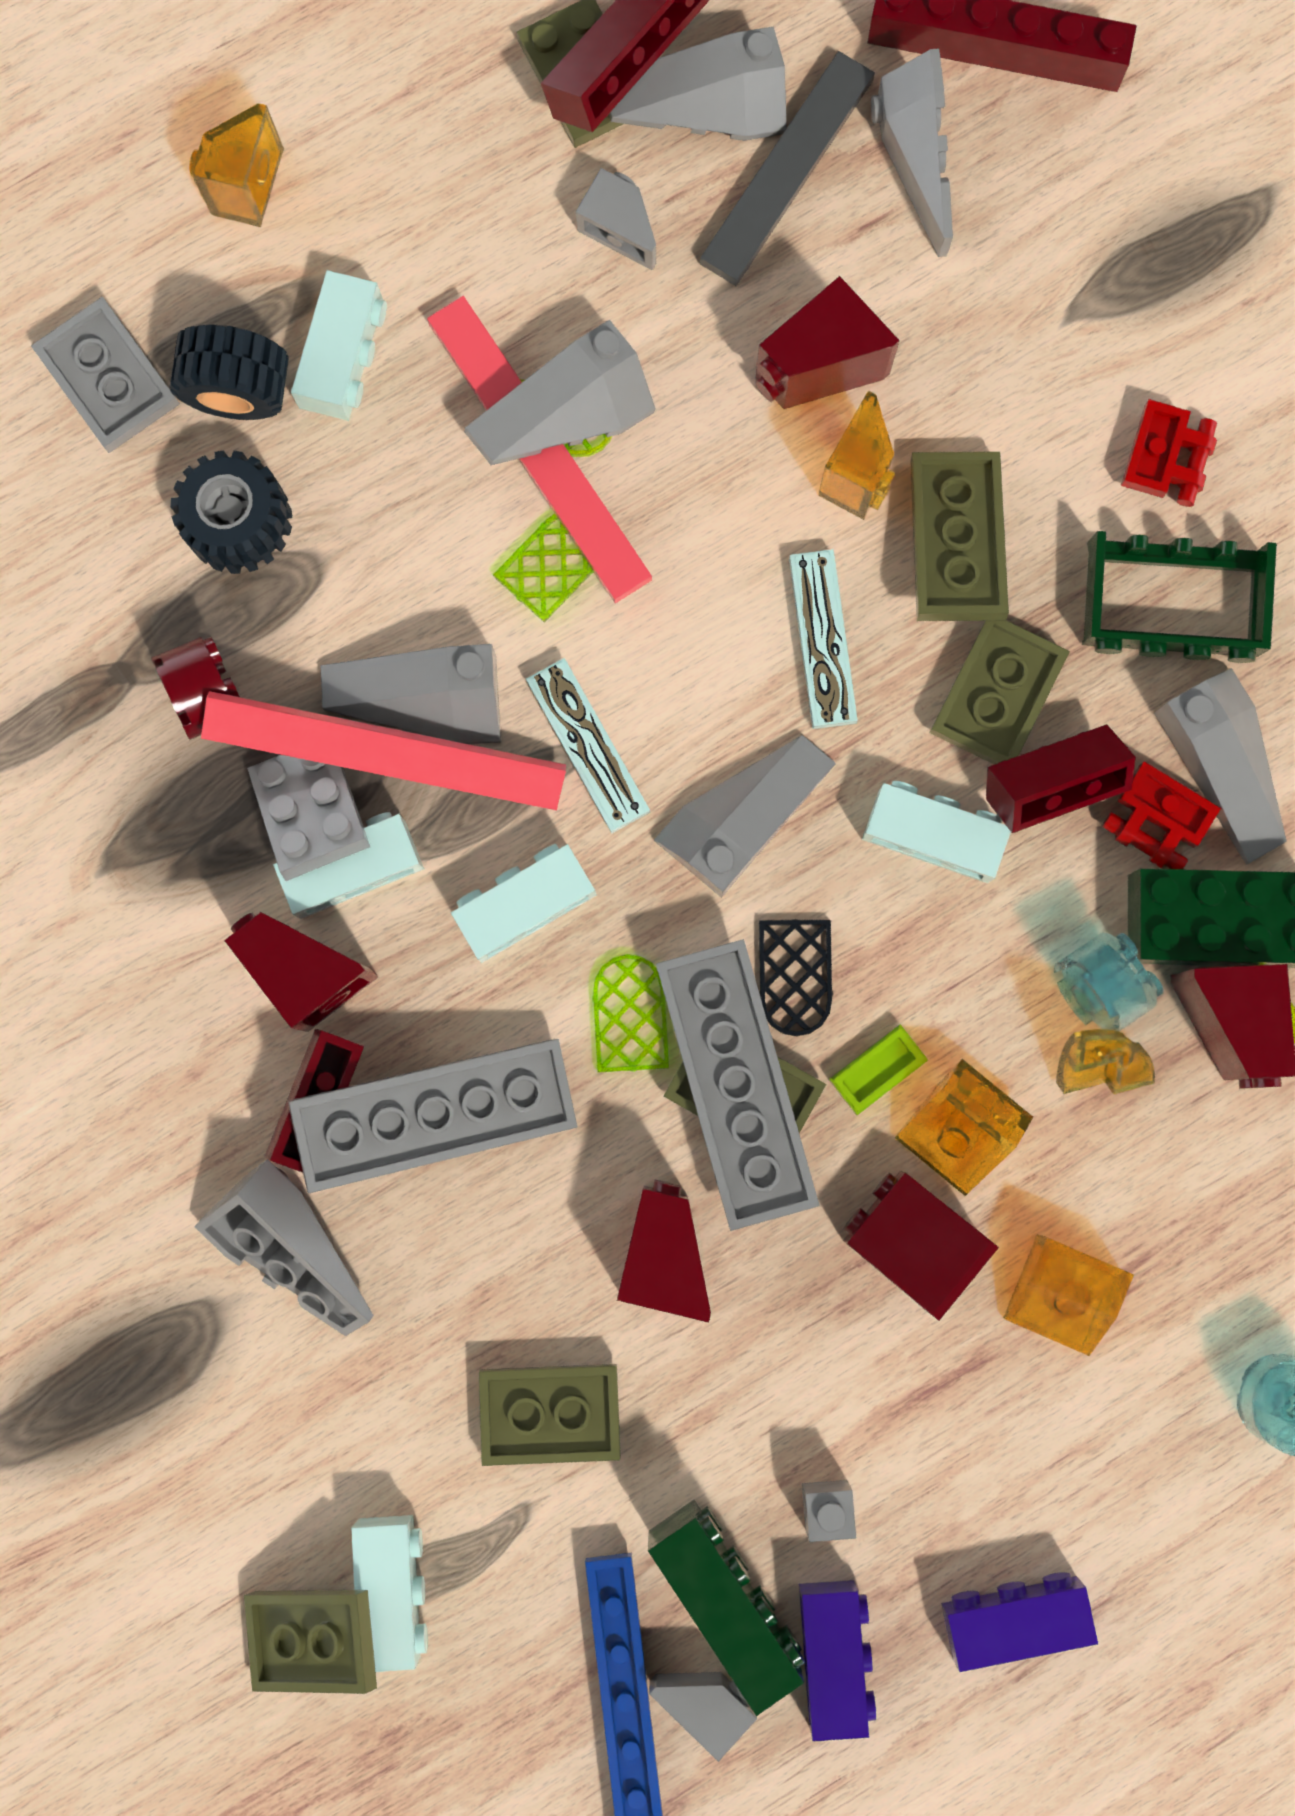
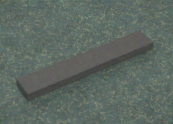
[700,51,875,286]

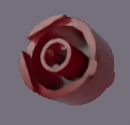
[151,637,240,740]

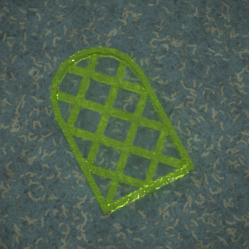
[493,513,594,623]
[592,954,669,1073]

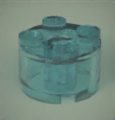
[1054,933,1164,1039]
[1237,1354,1295,1456]

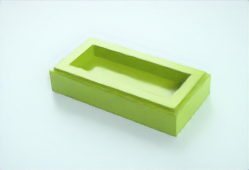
[828,1024,928,1115]

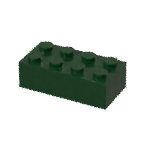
[1128,868,1295,968]
[648,1500,805,1716]

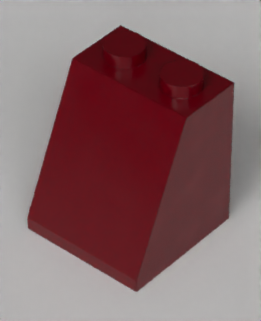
[755,276,900,409]
[224,912,378,1032]
[1170,964,1295,1089]
[843,1171,999,1321]
[617,1179,711,1323]

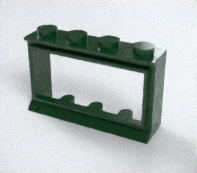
[1082,531,1277,663]

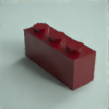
[986,724,1136,833]
[265,1029,364,1173]

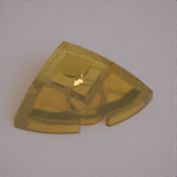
[1056,1029,1155,1094]

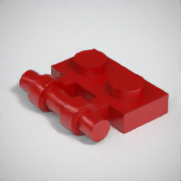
[1121,399,1217,507]
[1102,761,1221,869]

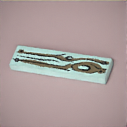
[789,549,858,729]
[526,658,650,834]

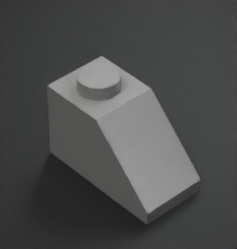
[576,168,656,270]
[649,1672,757,1762]

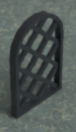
[759,919,833,1037]

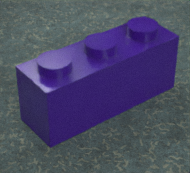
[941,1572,1098,1672]
[799,1580,876,1741]

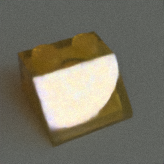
[189,103,284,227]
[818,390,896,520]
[895,1059,1033,1196]
[1003,1234,1134,1356]

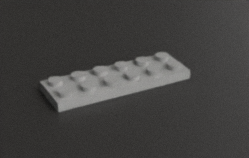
[656,939,820,1231]
[288,1039,578,1193]

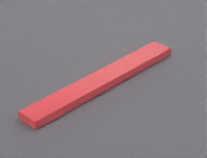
[427,295,652,604]
[201,691,566,810]

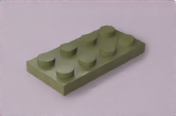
[910,452,1009,621]

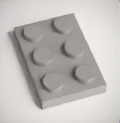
[31,297,180,453]
[247,755,370,881]

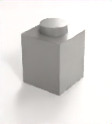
[802,1480,856,1542]

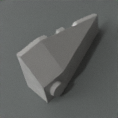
[609,26,787,141]
[871,49,953,257]
[464,320,656,465]
[321,644,501,744]
[1154,668,1287,865]
[654,735,836,898]
[194,1159,374,1336]

